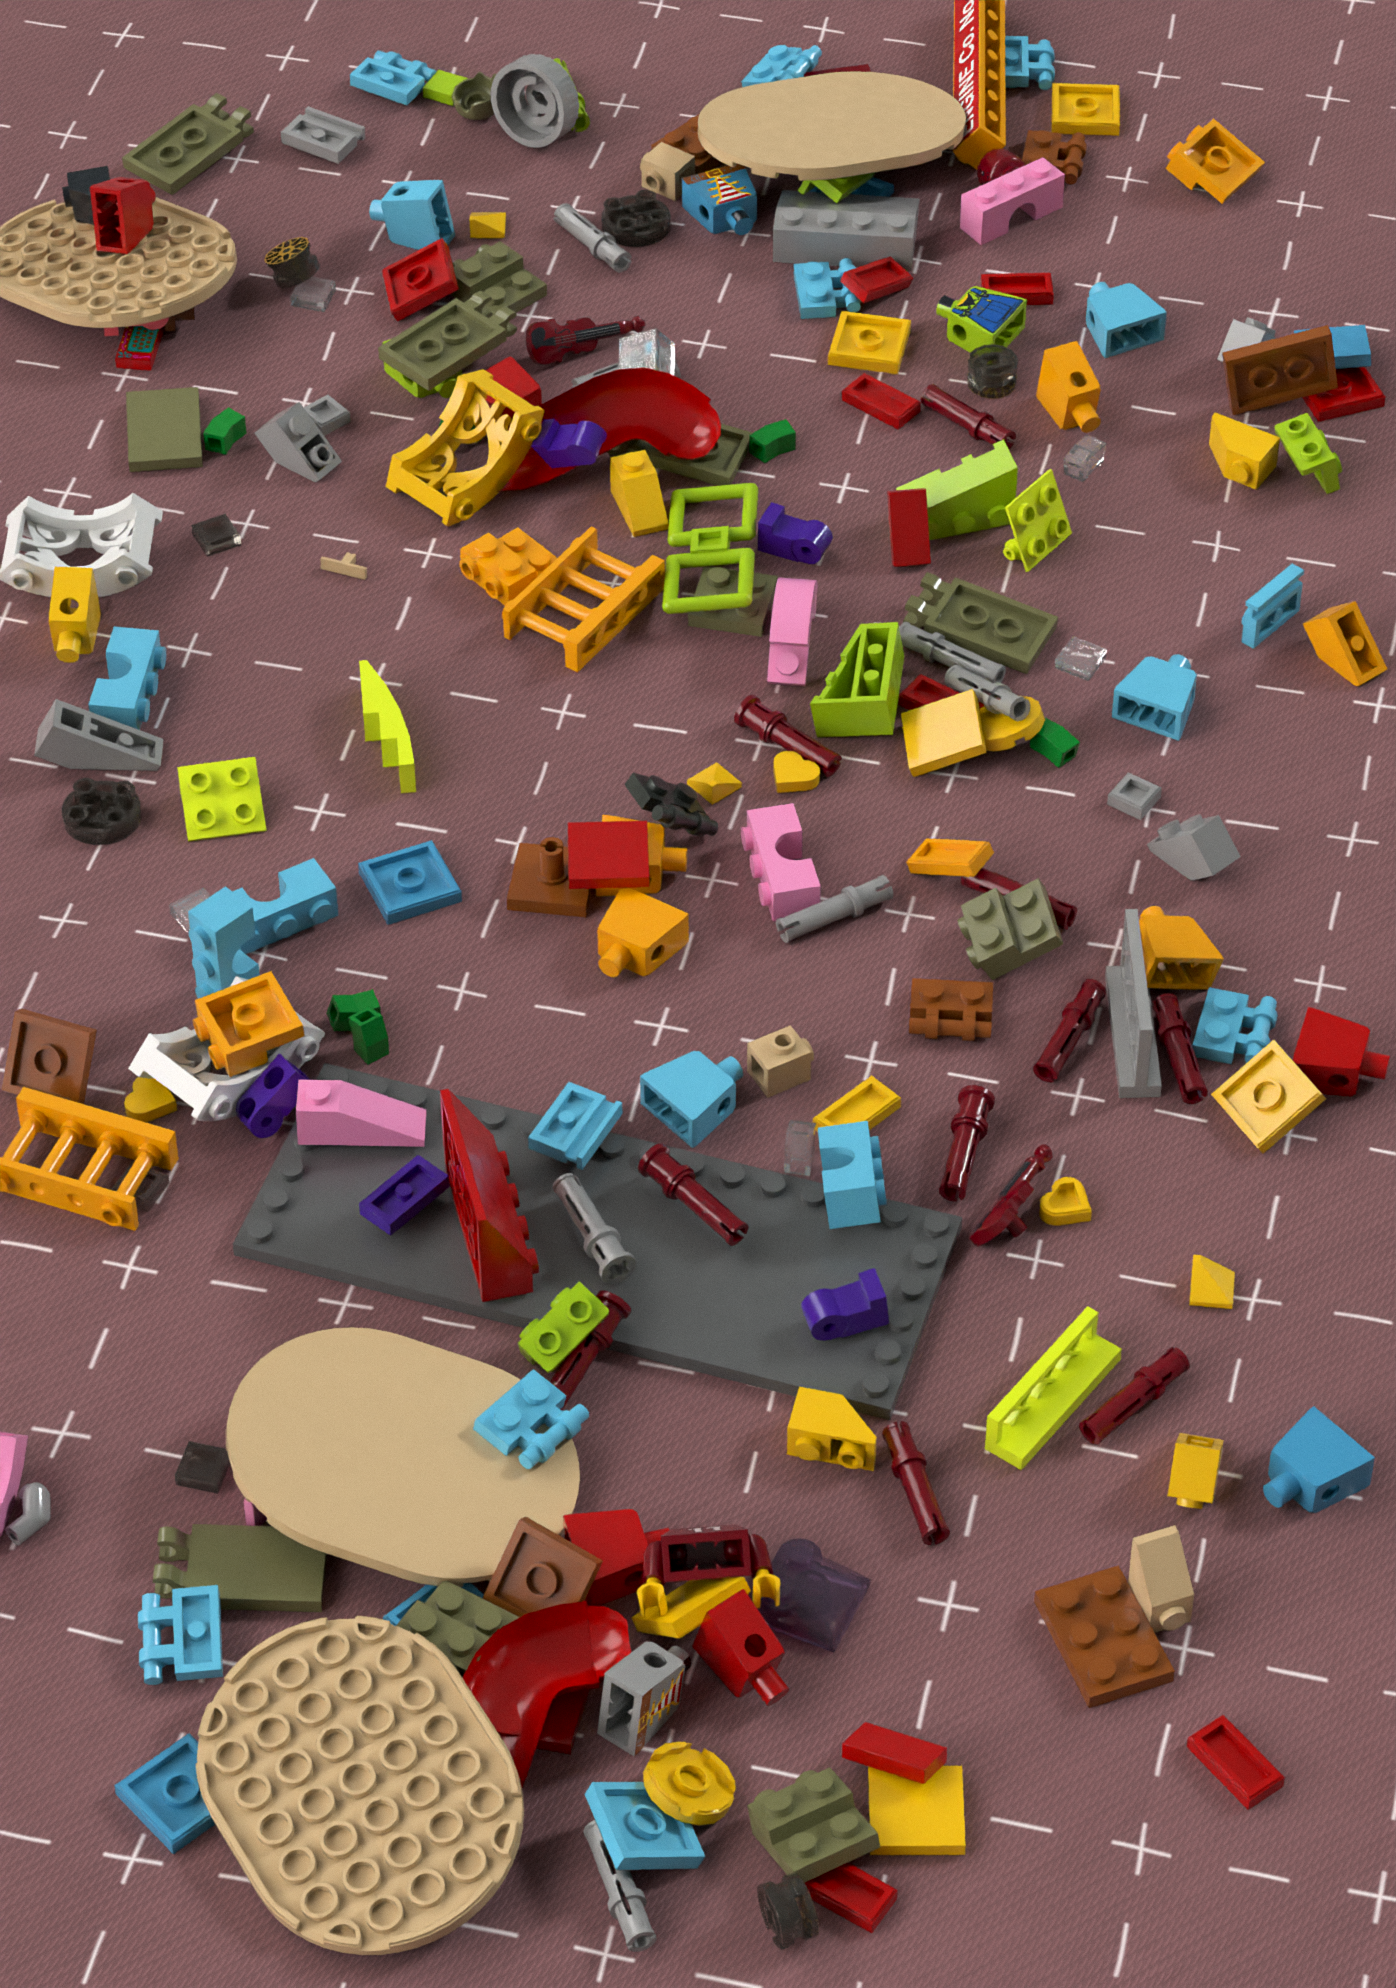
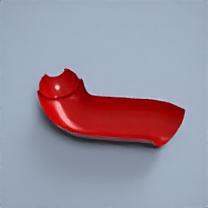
[497,367,721,492]
[462,1601,631,1788]

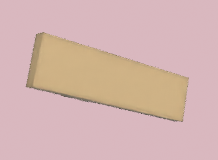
[320,552,367,580]

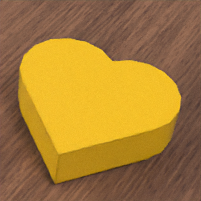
[773,751,820,793]
[124,1077,177,1122]
[1039,1177,1092,1226]

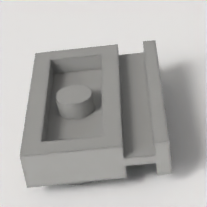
[281,106,365,164]

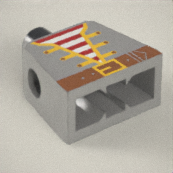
[597,1642,692,1757]

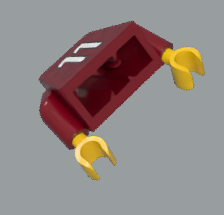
[637,1525,780,1617]

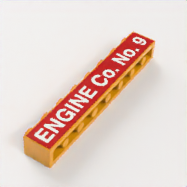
[953,0,1006,169]

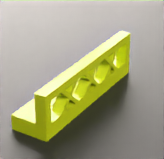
[985,1306,1122,1470]

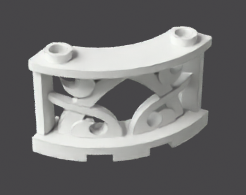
[0,493,163,597]
[128,976,325,1121]

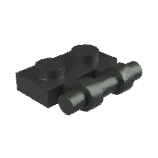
[624,773,718,837]

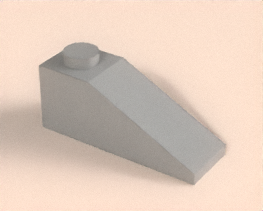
[34,699,163,771]

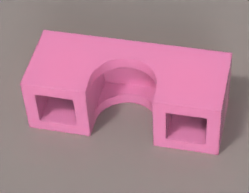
[960,158,1065,245]
[741,803,821,921]

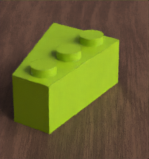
[896,439,1018,540]
[810,622,904,737]

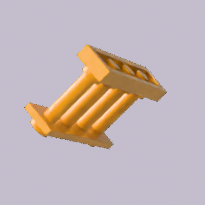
[502,526,665,673]
[0,1087,179,1231]

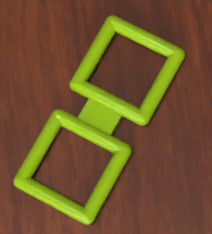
[662,483,758,614]

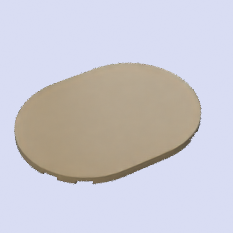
[698,72,966,180]
[0,197,237,328]
[226,1327,580,1587]
[196,1616,524,1955]

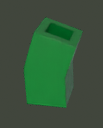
[203,407,247,455]
[749,419,796,463]
[1030,717,1080,768]
[326,989,381,1031]
[348,1006,389,1065]

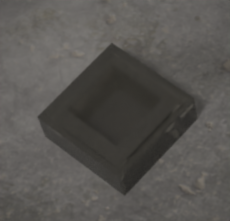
[191,514,241,557]
[111,1161,170,1212]
[175,1441,230,1494]

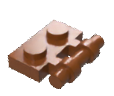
[1022,130,1087,185]
[909,978,993,1041]

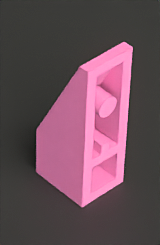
[296,1080,426,1147]

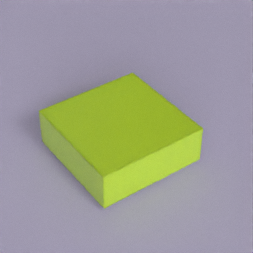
[423,69,468,106]

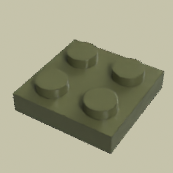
[688,566,777,637]

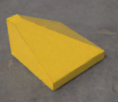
[469,212,506,238]
[687,762,742,805]
[1189,1255,1235,1309]

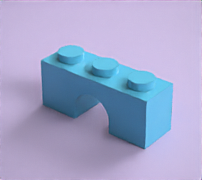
[88,626,166,730]
[232,858,338,954]
[188,886,260,999]
[818,1121,887,1229]

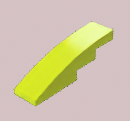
[359,660,416,793]

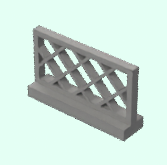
[1105,909,1162,1098]

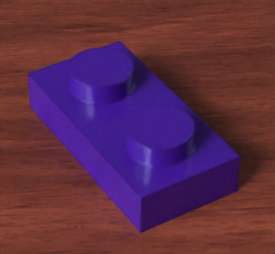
[359,1155,450,1236]

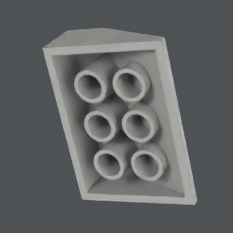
[773,190,920,271]

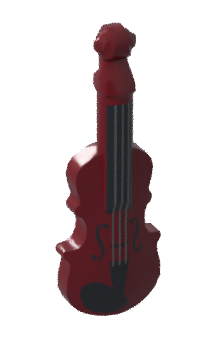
[526,316,646,365]
[969,1144,1053,1247]

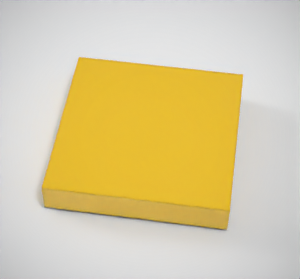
[1051,83,1120,136]
[828,311,911,374]
[901,689,987,777]
[1211,1040,1326,1154]
[631,1576,751,1638]
[868,1766,966,1855]

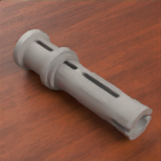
[553,1173,637,1284]

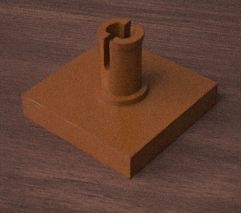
[507,837,592,918]
[2,1008,97,1104]
[483,1517,603,1617]

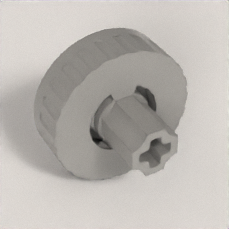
[491,54,579,148]

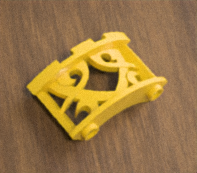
[385,369,544,527]

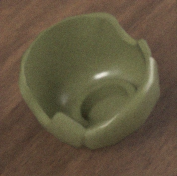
[452,72,496,120]

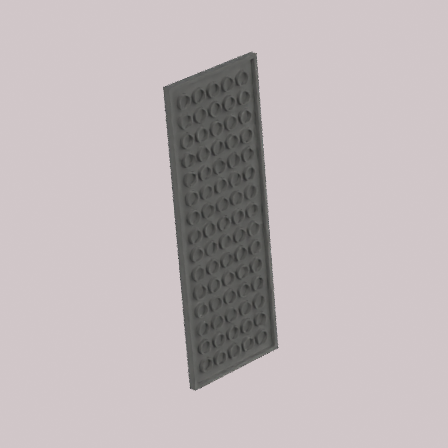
[233,1063,962,1420]

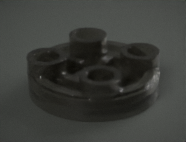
[602,189,671,247]
[62,778,142,845]

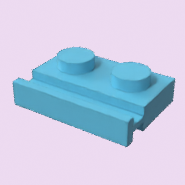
[1241,563,1304,649]
[528,1082,623,1170]

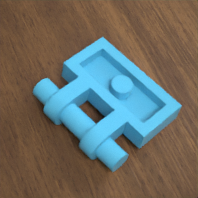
[1005,36,1055,90]
[741,45,822,87]
[350,50,437,105]
[794,258,862,319]
[1192,987,1278,1064]
[473,1369,589,1469]
[138,1585,223,1685]

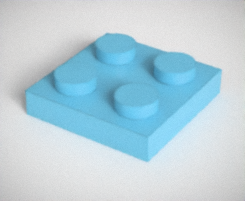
[585,1782,705,1870]

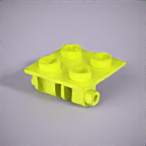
[1003,469,1072,572]
[177,757,267,842]

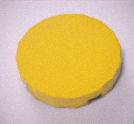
[980,696,1045,751]
[643,1741,736,1826]

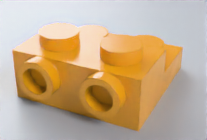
[1166,118,1265,204]
[459,527,557,605]
[192,971,305,1077]

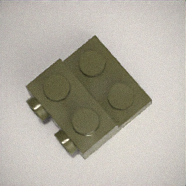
[450,241,547,316]
[957,878,1063,980]
[396,1581,520,1677]
[747,1767,880,1886]

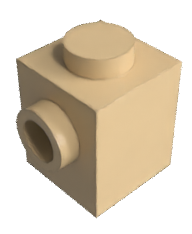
[640,142,695,201]
[747,1025,814,1098]

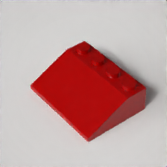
[440,1089,539,1302]

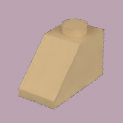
[1128,1525,1194,1633]

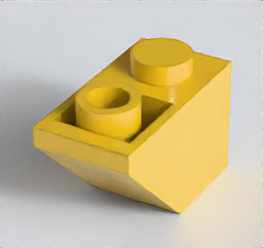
[787,1386,877,1471]

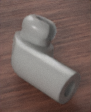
[5,1482,51,1545]

